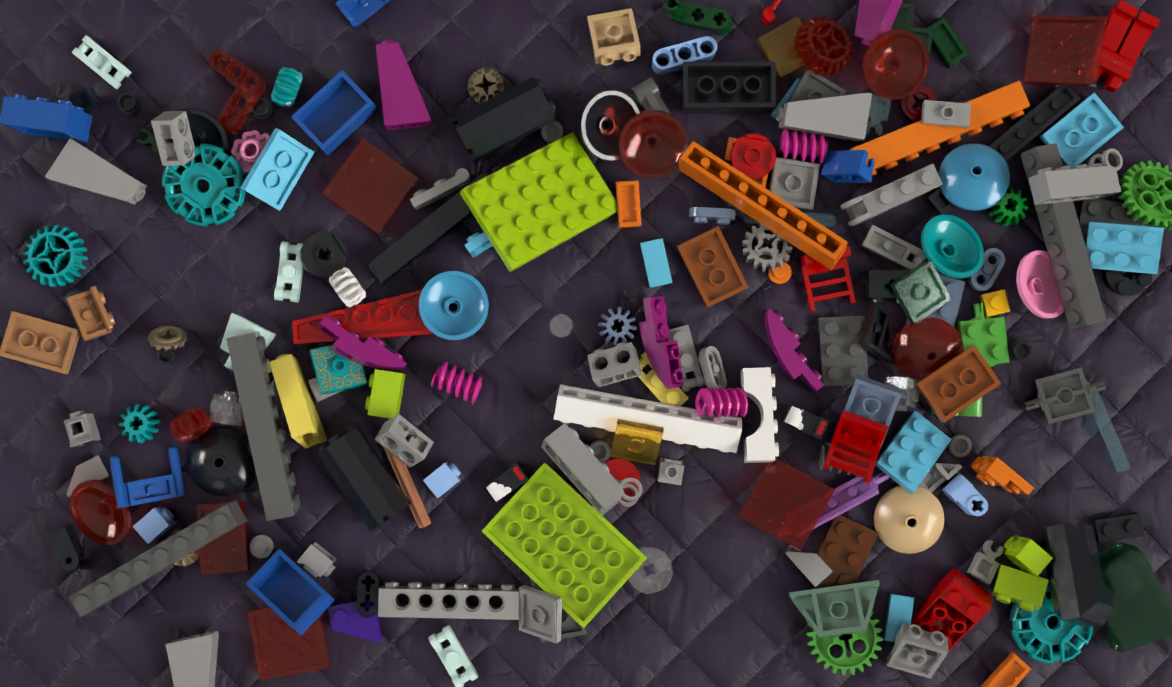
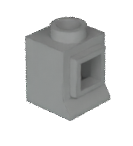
[64,411,101,447]
[657,457,684,485]
[297,542,337,578]

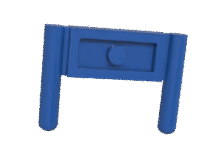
[110,446,185,508]

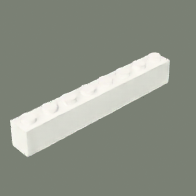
[554,384,742,453]

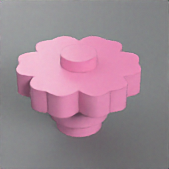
[231,130,270,174]

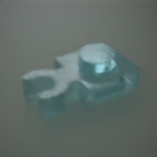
[865,95,892,137]

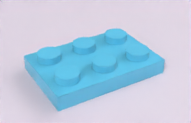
[1039,92,1124,169]
[240,128,314,211]
[1086,221,1164,274]
[875,410,951,494]

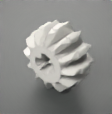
[329,267,366,307]

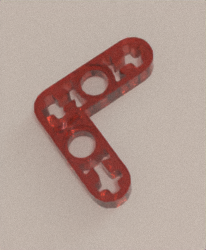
[209,49,266,134]

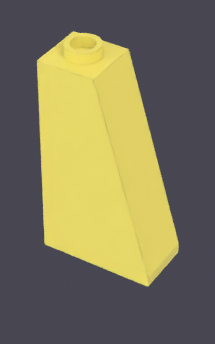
[270,354,327,448]

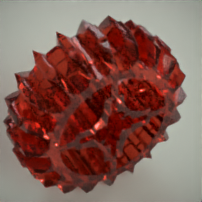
[793,16,854,78]

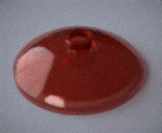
[862,29,929,100]
[619,110,688,179]
[893,317,964,383]
[70,479,131,545]

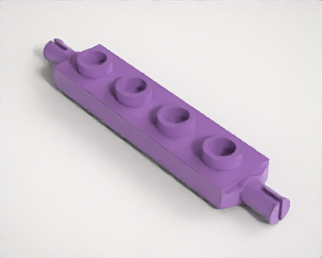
[775,471,889,538]

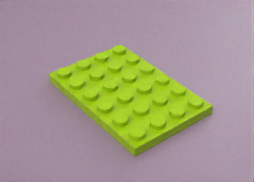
[460,132,618,272]
[482,463,647,628]

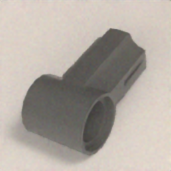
[631,77,671,127]

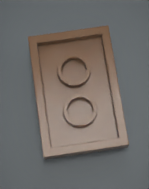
[0,311,80,374]

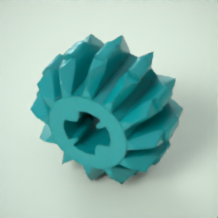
[271,67,303,108]
[118,404,161,443]

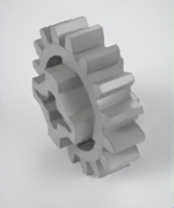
[742,224,793,272]

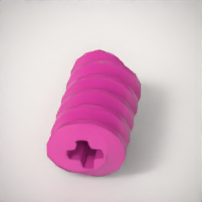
[778,129,828,165]
[431,361,482,404]
[695,388,748,417]

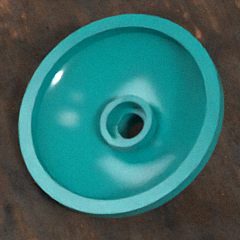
[921,214,984,279]

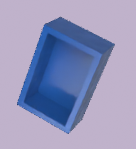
[291,70,378,155]
[0,94,92,143]
[246,549,334,636]

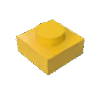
[980,289,1010,317]

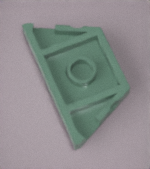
[789,580,880,638]

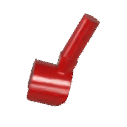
[760,0,782,25]

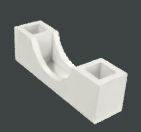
[740,367,779,463]

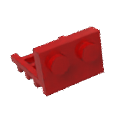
[799,246,856,312]
[823,410,888,484]

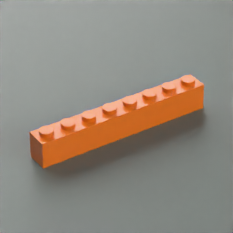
[850,81,1030,177]
[679,141,848,270]

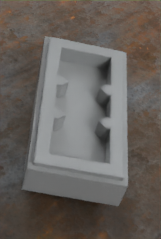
[921,100,971,128]

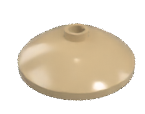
[874,486,944,554]

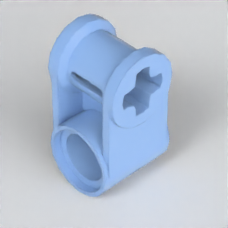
[942,473,988,516]

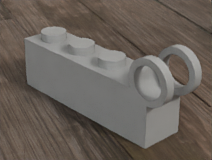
[1029,148,1123,205]
[840,164,943,227]
[541,423,643,516]

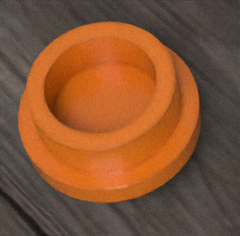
[768,262,791,284]

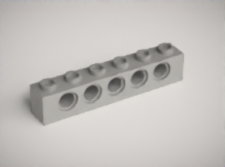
[378,582,519,620]

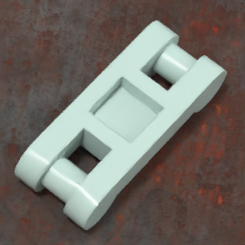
[72,35,132,90]
[274,241,304,303]
[428,625,478,687]

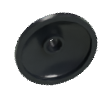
[579,90,642,160]
[156,108,228,174]
[189,427,256,496]

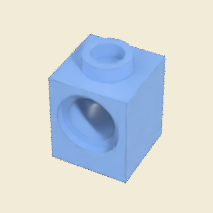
[423,462,461,498]
[133,506,176,544]

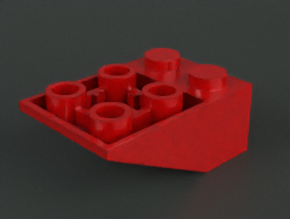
[911,567,992,652]

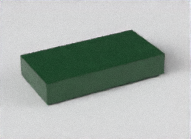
[923,17,969,68]

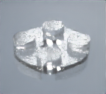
[629,546,673,594]

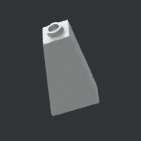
[777,93,872,142]
[45,138,147,205]
[165,630,219,687]

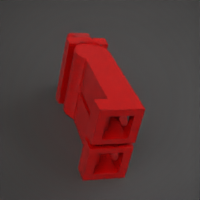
[1083,0,1161,93]

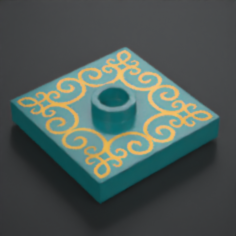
[309,345,367,395]

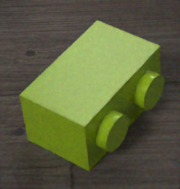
[365,369,406,419]
[1002,535,1053,576]
[991,565,1049,612]

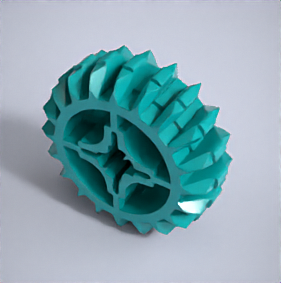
[22,225,88,287]

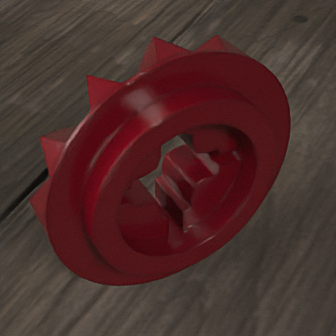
[900,85,938,121]

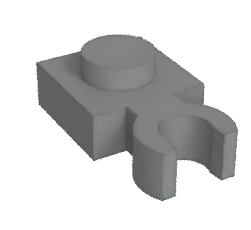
[967,540,1003,584]

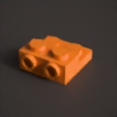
[971,456,1034,495]

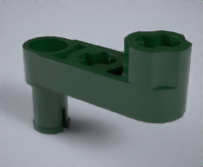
[664,0,733,36]

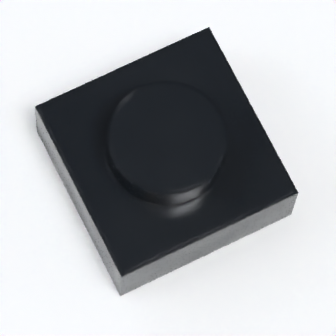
[68,85,103,114]

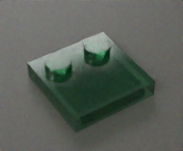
[890,260,951,325]

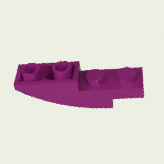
[639,296,684,389]
[764,309,824,391]
[317,316,407,371]

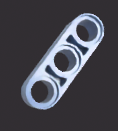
[652,36,717,75]

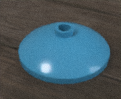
[938,144,1010,211]
[419,271,489,340]

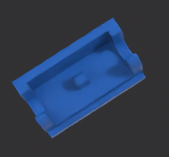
[336,0,390,29]
[821,149,874,184]

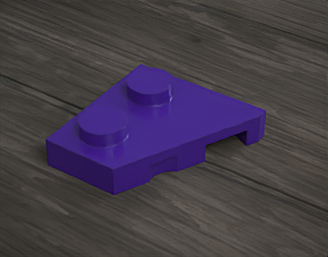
[328,598,383,643]

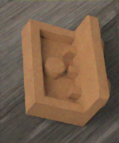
[66,286,115,342]

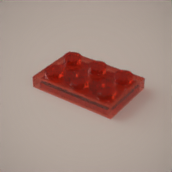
[196,500,250,575]

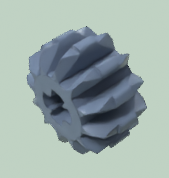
[598,307,637,346]

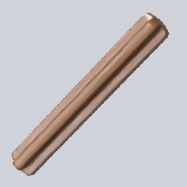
[383,447,431,528]

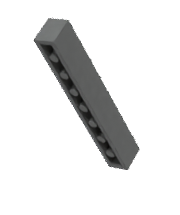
[1020,143,1107,330]
[226,331,301,521]
[69,501,247,617]

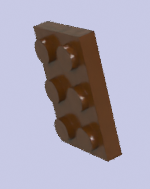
[817,515,878,587]

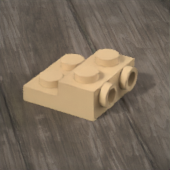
[587,8,641,66]

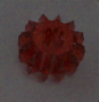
[169,407,212,443]

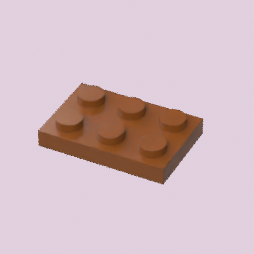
[677,226,749,308]
[915,345,1002,423]

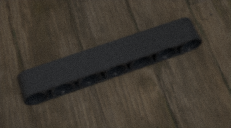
[367,169,493,285]

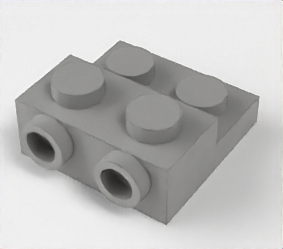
[886,624,948,679]

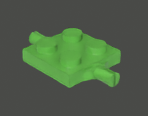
[957,303,1010,368]

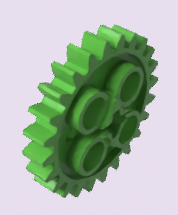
[1118,160,1172,231]
[806,611,883,676]

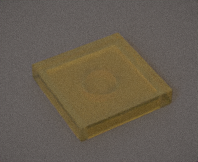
[757,16,820,79]
[610,419,664,465]

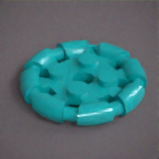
[162,143,246,226]
[1009,582,1093,664]

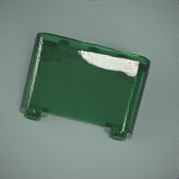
[1098,543,1172,652]

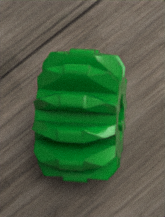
[989,187,1029,226]

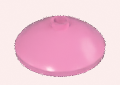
[1016,250,1064,319]

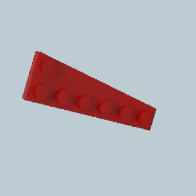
[292,290,433,345]

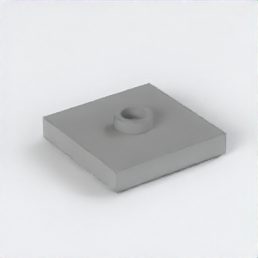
[769,157,820,210]
[519,585,562,644]

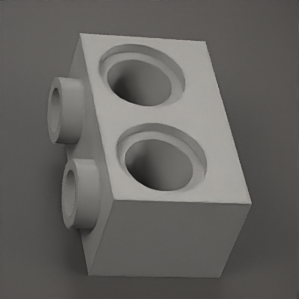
[151,111,196,166]
[587,342,642,387]
[374,414,434,467]

